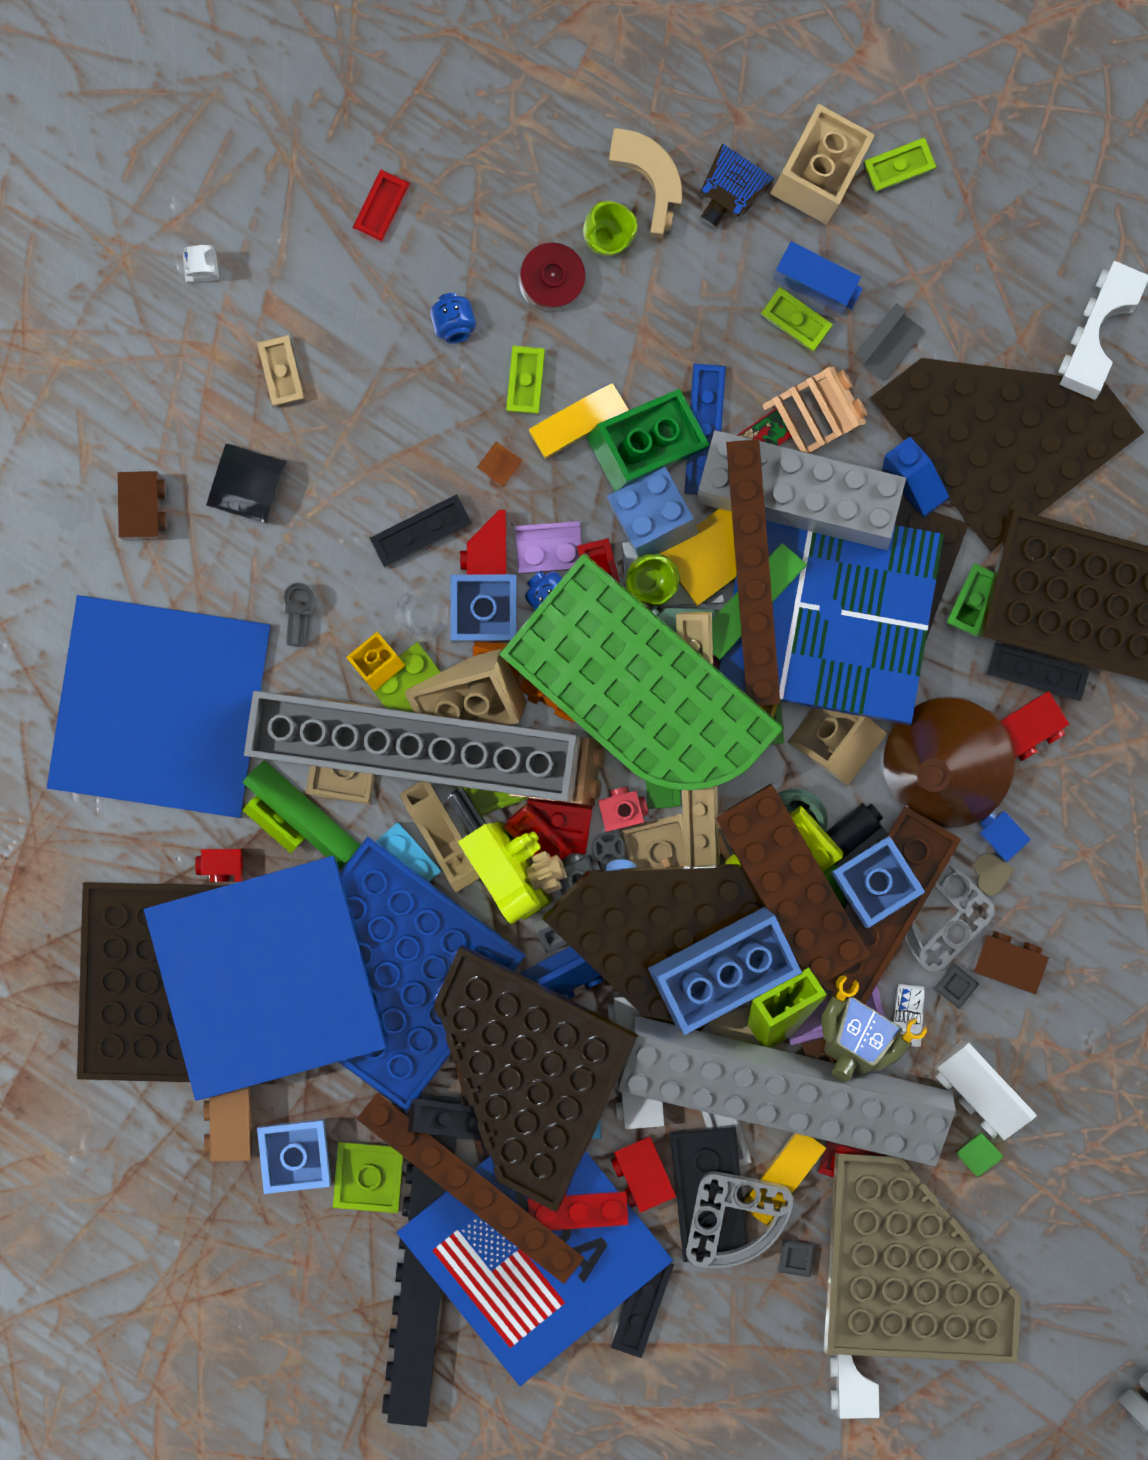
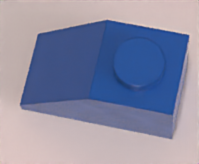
[882,437,949,518]

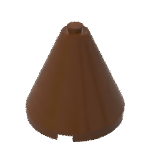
[883,696,1016,828]

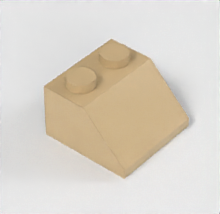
[788,708,887,786]

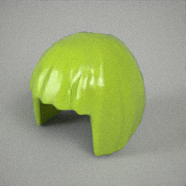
[583,201,638,256]
[625,553,680,606]

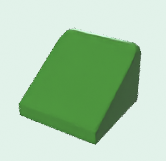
[956,1131,1003,1178]

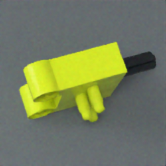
[448,787,553,924]

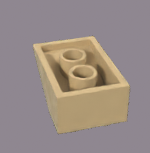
[770,104,875,225]
[405,649,527,726]

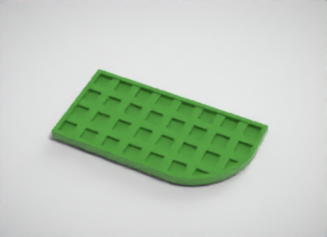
[499,554,784,790]

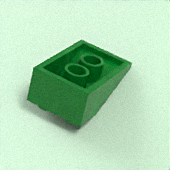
[586,388,710,491]

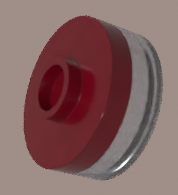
[518,242,585,312]

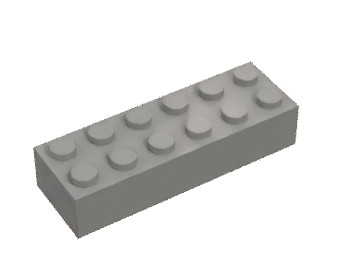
[697,430,906,551]

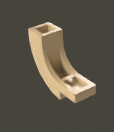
[608,128,682,239]
[399,781,480,893]

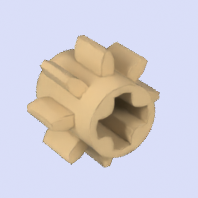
[526,851,567,894]

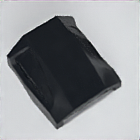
[206,444,288,524]

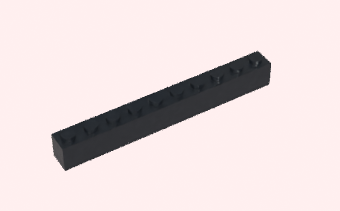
[382,1091,461,1427]

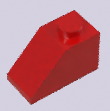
[460,510,507,575]

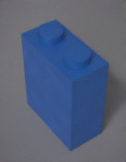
[773,241,863,315]

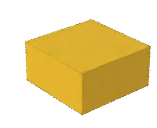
[346,632,406,692]

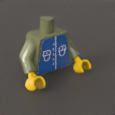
[821,975,927,1082]

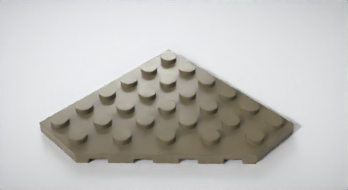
[824,1153,1021,1363]

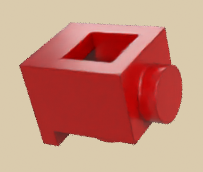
[195,849,243,882]

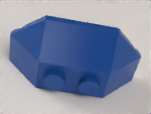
[519,946,604,999]

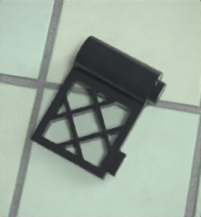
[826,802,888,867]

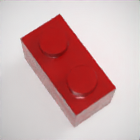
[1001,691,1070,761]
[611,1134,676,1213]

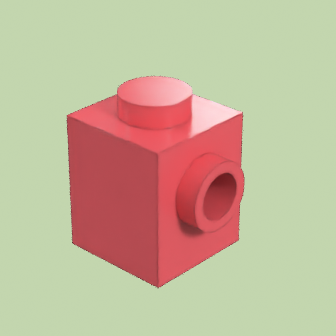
[598,786,649,832]

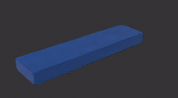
[684,364,726,495]

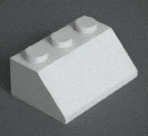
[934,1040,1037,1140]

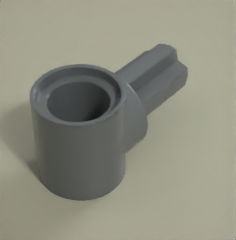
[283,583,315,647]

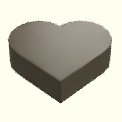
[974,853,1015,896]

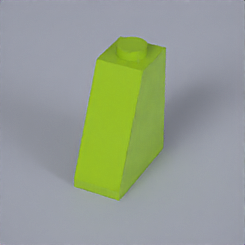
[747,967,827,1048]

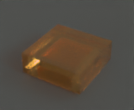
[477,441,522,487]

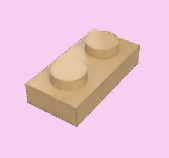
[257,335,305,407]

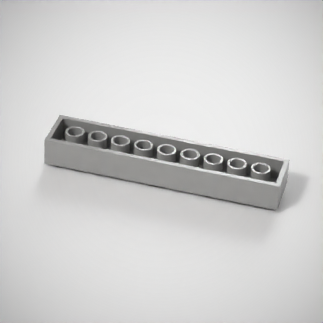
[244,691,582,803]
[618,1016,956,1167]

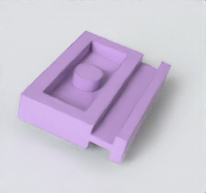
[515,521,582,574]

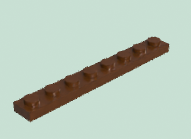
[726,439,780,706]
[357,1093,585,1284]

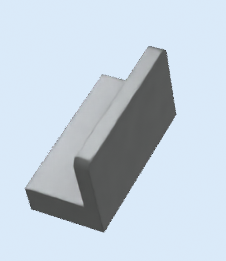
[854,303,924,381]

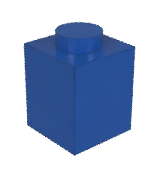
[977,811,1031,862]

